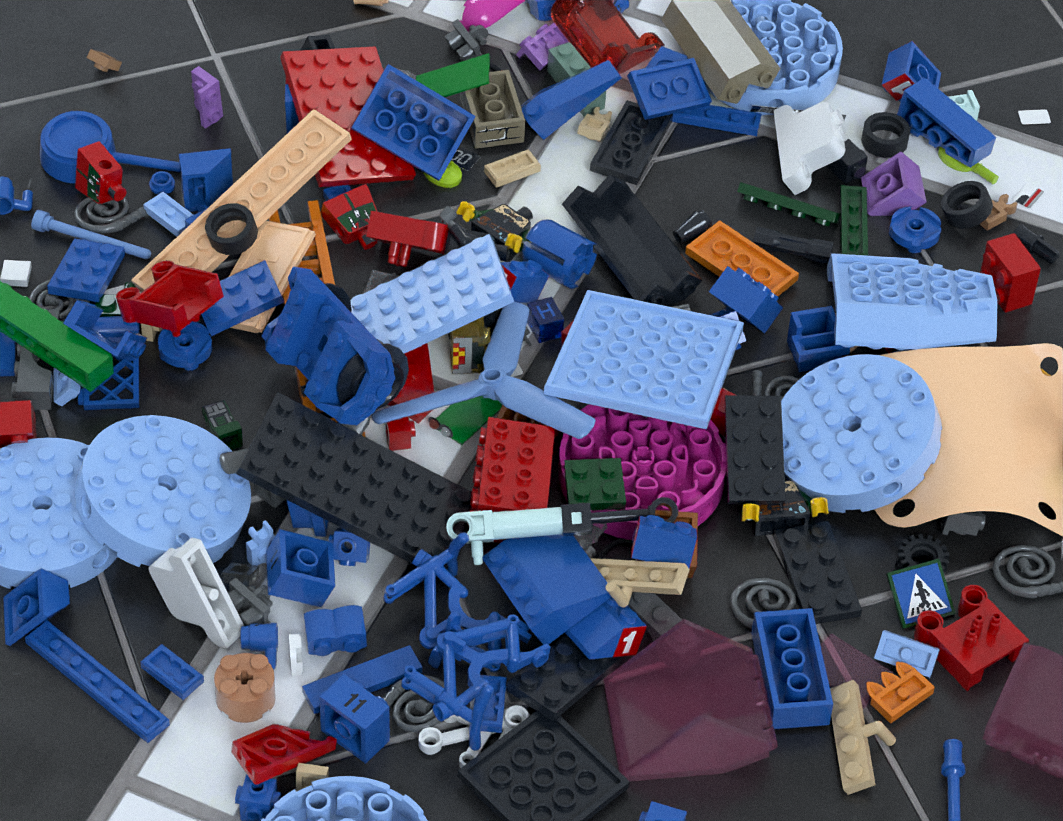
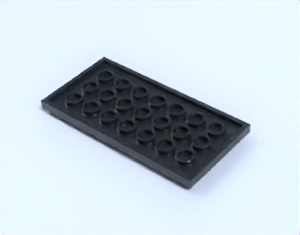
[236,392,472,570]

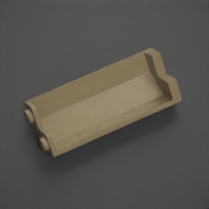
[661,0,781,104]

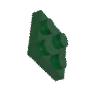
[564,458,626,510]

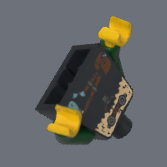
[456,201,533,262]
[741,480,829,536]

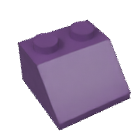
[861,152,926,216]

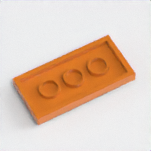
[685,220,799,296]

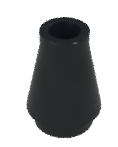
[673,210,712,244]

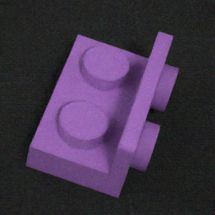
[516,21,575,70]
[191,66,223,128]

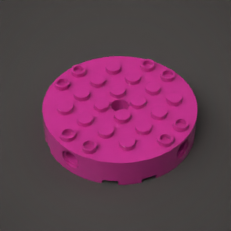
[558,404,727,540]

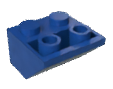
[179,148,233,212]

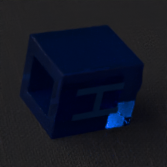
[527,297,564,343]

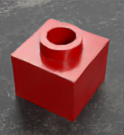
[385,417,416,451]

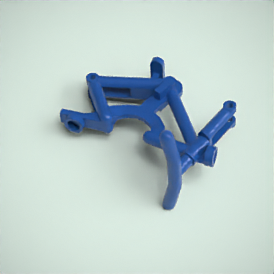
[383,532,532,673]
[401,611,551,751]

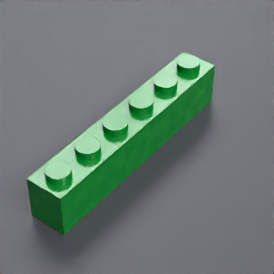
[0,281,114,392]

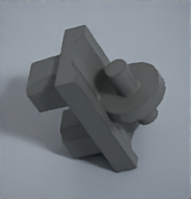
[445,19,488,61]
[228,578,273,626]

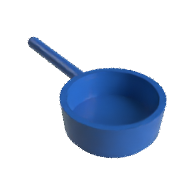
[40,111,180,183]

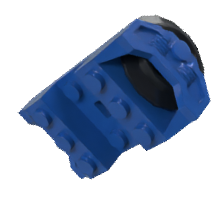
[262,267,409,425]

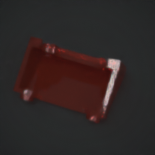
[551,0,665,74]

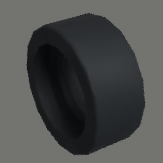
[861,112,911,158]
[941,181,993,229]
[205,203,258,255]

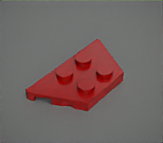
[231,724,337,785]

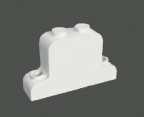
[774,102,847,195]
[149,538,244,649]

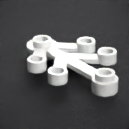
[418,699,530,768]

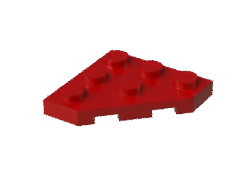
[387,343,434,424]

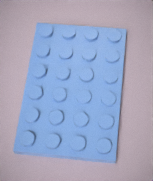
[350,234,515,354]

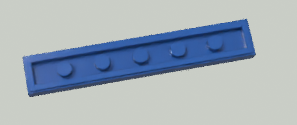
[25,620,170,743]

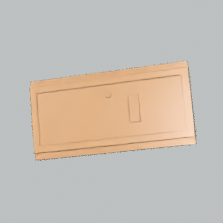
[229,221,316,333]

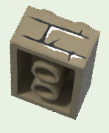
[460,70,525,149]

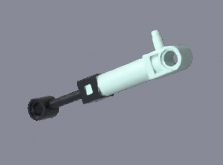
[446,497,678,565]

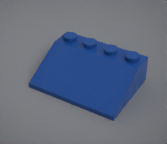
[351,64,476,181]
[482,535,611,645]

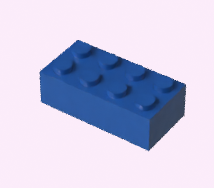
[751,608,833,729]

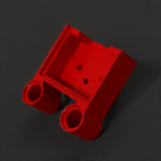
[366,211,449,267]
[116,260,224,337]
[914,585,1029,691]

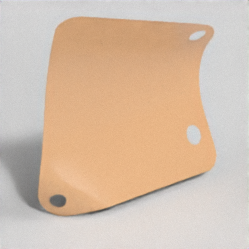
[874,343,1063,536]

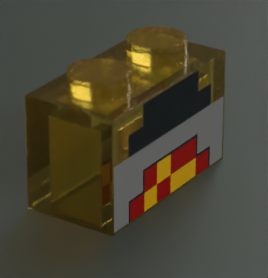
[450,317,490,374]

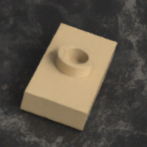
[484,149,541,188]

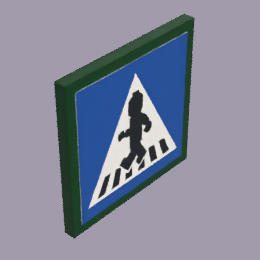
[886,559,956,629]

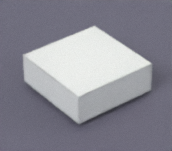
[0,260,32,287]

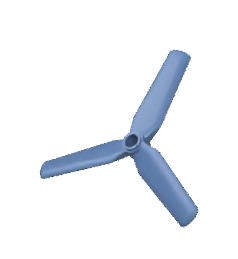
[371,302,596,439]

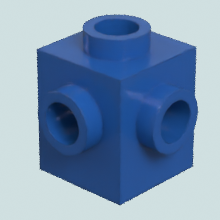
[328,528,371,566]
[235,774,282,821]

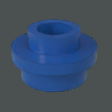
[149,171,175,194]

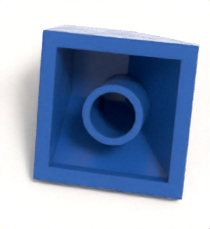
[3,568,70,646]

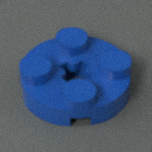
[889,206,941,253]
[158,321,212,371]

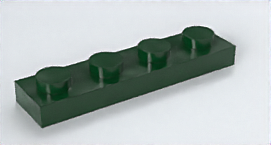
[737,182,840,226]
[840,185,868,256]

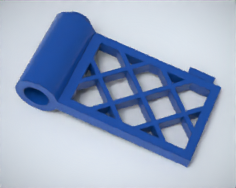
[78,316,140,410]

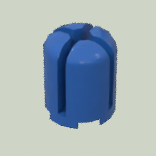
[522,219,597,289]

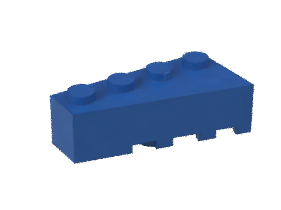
[897,77,997,168]

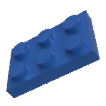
[627,58,712,120]
[47,238,125,302]
[201,260,284,336]

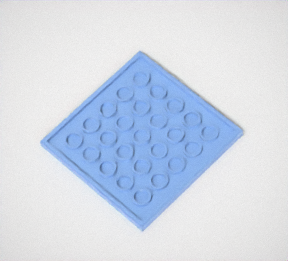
[544,290,744,429]

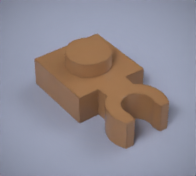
[980,194,1018,230]

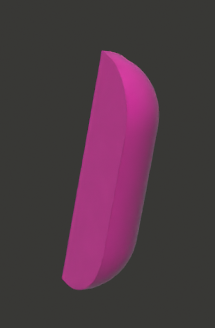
[459,0,525,32]

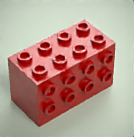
[467,417,555,543]

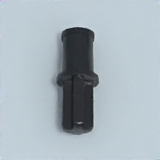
[1013,224,1060,264]

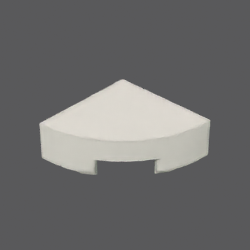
[289,634,303,676]

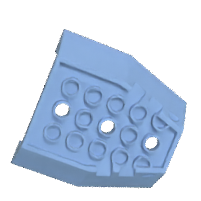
[827,254,997,351]

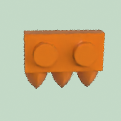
[866,662,935,724]

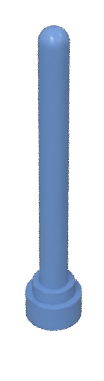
[31,210,151,259]

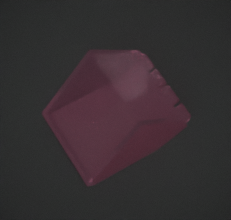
[604,619,778,781]
[982,642,1063,779]

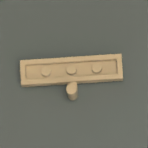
[590,558,690,607]
[830,680,896,795]

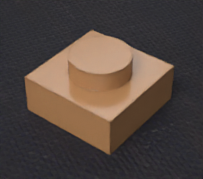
[87,49,122,72]

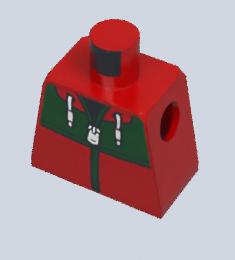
[75,141,127,204]
[320,184,377,250]

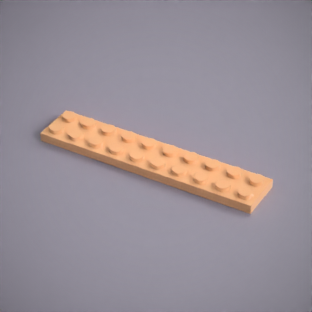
[131,109,352,292]

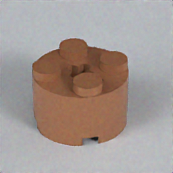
[214,653,276,723]

